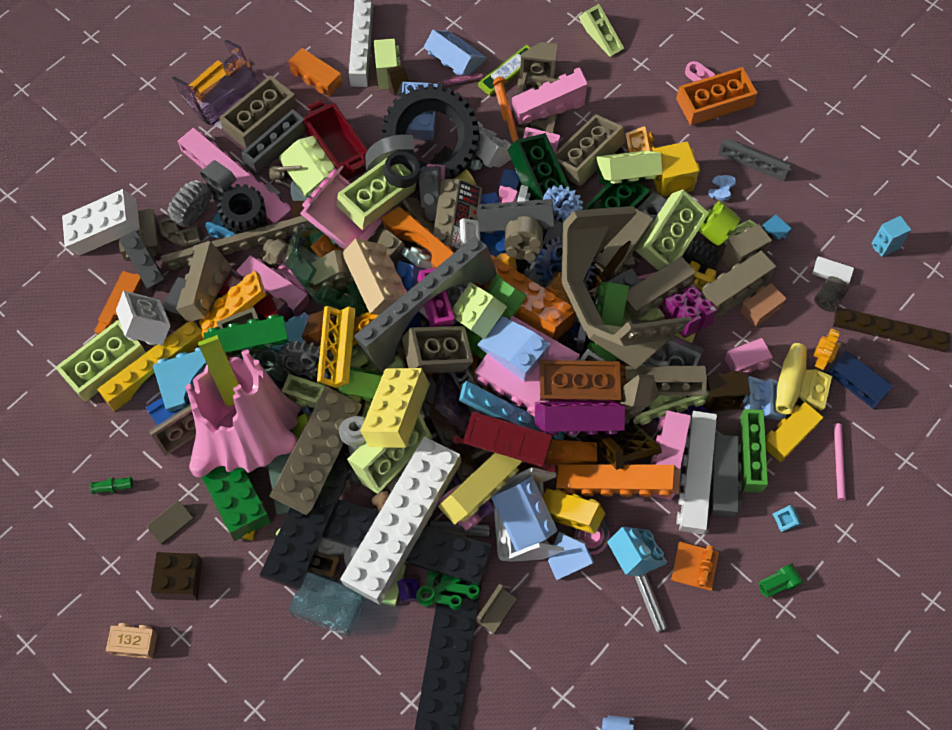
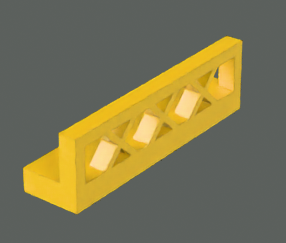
[317,306,355,388]

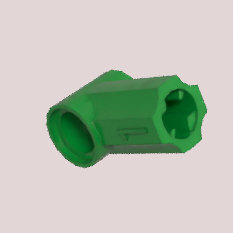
[758,563,803,598]

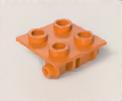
[671,542,719,591]

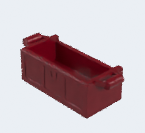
[303,100,368,180]
[453,412,556,472]

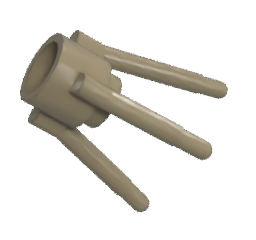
[269,165,302,188]

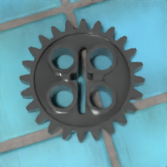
[277,340,333,387]

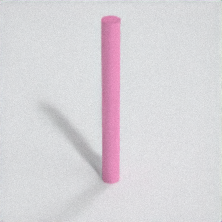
[834,423,846,500]

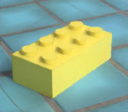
[360,368,430,448]
[438,453,522,525]

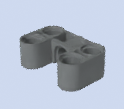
[200,160,247,214]

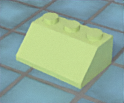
[279,136,340,197]
[596,151,662,183]

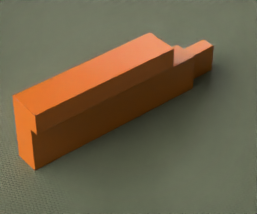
[94,271,143,334]

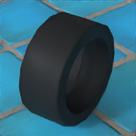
[384,151,420,188]

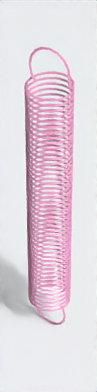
[438,72,488,86]

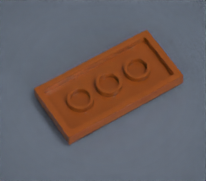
[539,360,621,402]

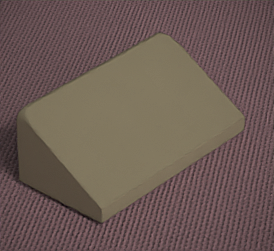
[146,501,193,545]

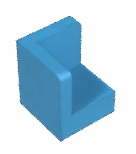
[762,214,792,240]

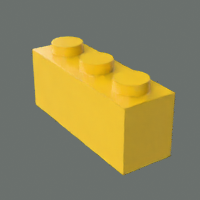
[765,402,823,463]
[543,488,605,534]

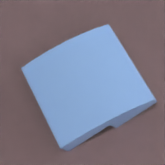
[745,376,786,420]

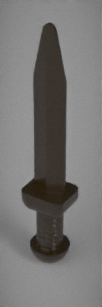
[589,240,631,291]

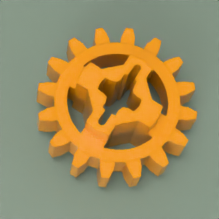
[813,329,841,370]

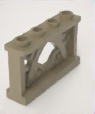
[508,72,560,138]

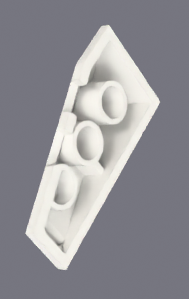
[476,122,512,168]

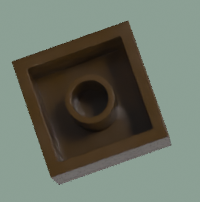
[703,371,751,412]
[151,552,203,601]

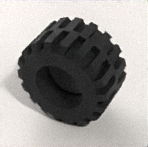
[218,184,266,234]

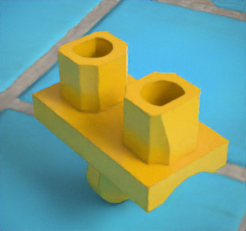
[689,261,716,292]

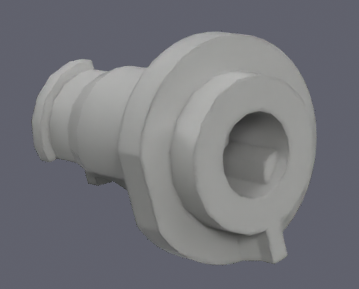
[339,416,366,455]

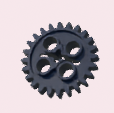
[535,236,596,297]

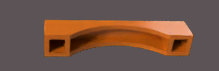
[381,207,454,268]

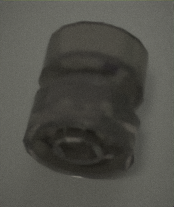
[814,276,849,312]

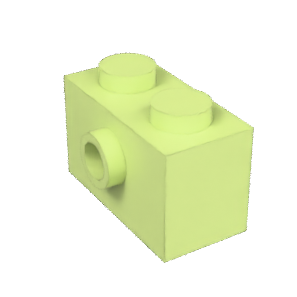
[281,374,326,408]

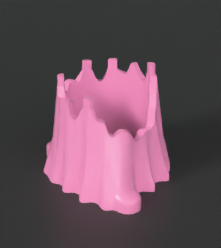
[185,350,301,477]

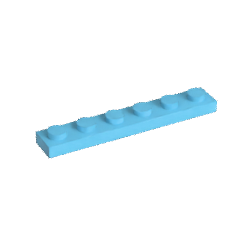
[459,381,565,440]

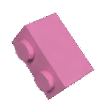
[725,338,773,376]

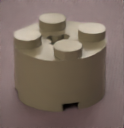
[505,216,543,261]

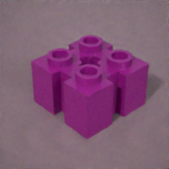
[661,285,718,339]

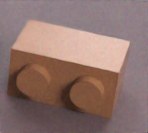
[740,283,786,328]

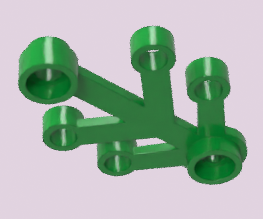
[416,565,487,610]

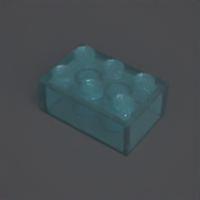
[289,572,365,637]

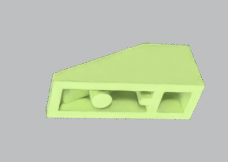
[579,4,624,57]

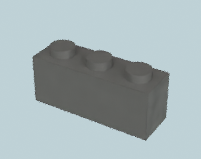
[119,230,167,290]

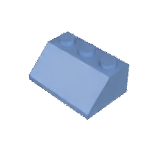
[423,29,487,76]
[491,476,558,552]

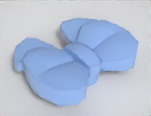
[708,175,736,201]

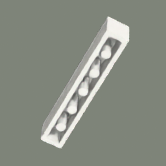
[349,0,373,87]
[676,411,717,534]

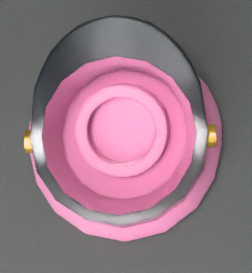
[574,519,610,555]

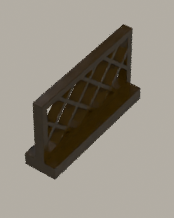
[586,419,662,470]

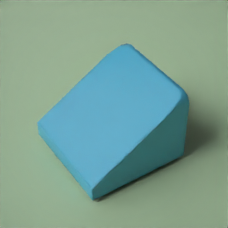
[773,505,803,532]

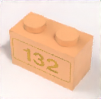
[106,623,157,659]

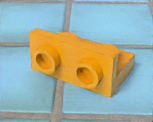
[625,126,655,153]

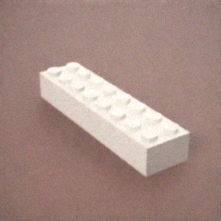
[340,437,462,605]

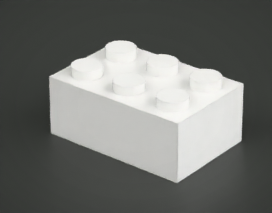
[116,291,171,345]

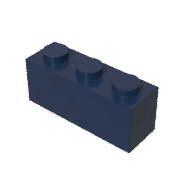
[827,351,893,410]

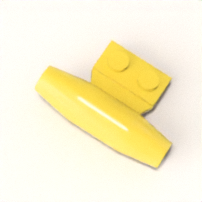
[776,343,832,414]

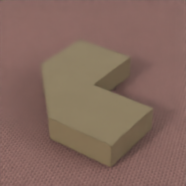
[158,218,202,249]

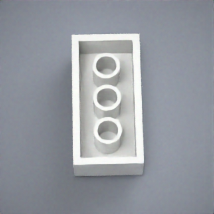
[62,189,140,256]

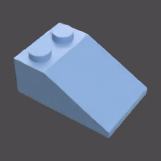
[478,316,550,381]

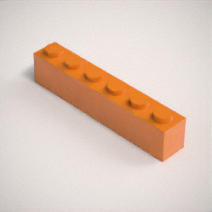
[556,465,681,497]

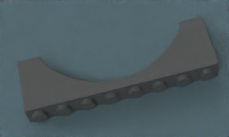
[354,236,497,373]

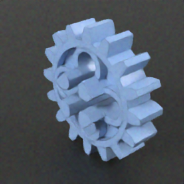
[543,185,583,221]

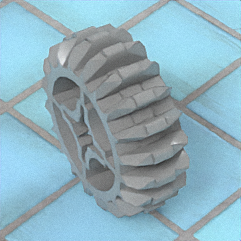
[167,180,212,227]

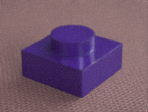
[397,579,419,602]

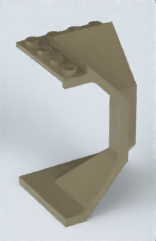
[562,206,692,369]

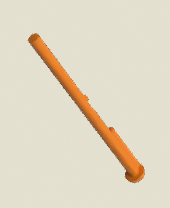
[493,76,519,143]

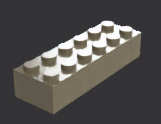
[269,386,362,515]

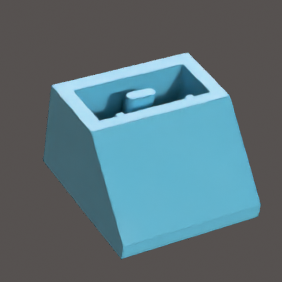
[607,527,667,576]

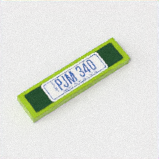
[478,45,530,96]

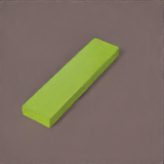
[198,335,239,407]

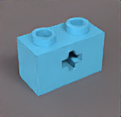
[872,216,911,257]

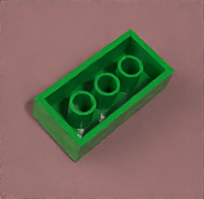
[202,466,271,542]

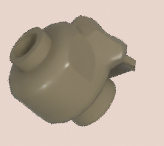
[259,238,291,267]

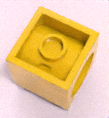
[653,141,700,197]

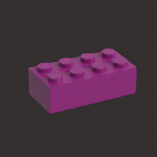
[534,401,625,435]

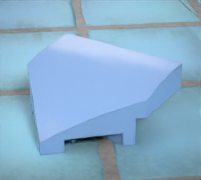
[548,532,594,580]

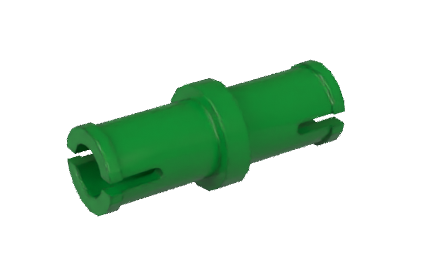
[90,476,134,495]

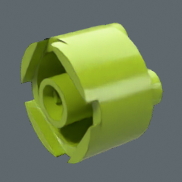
[698,201,740,245]

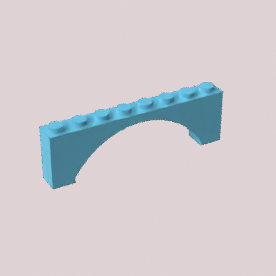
[152,316,306,413]

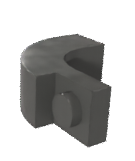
[365,135,414,172]

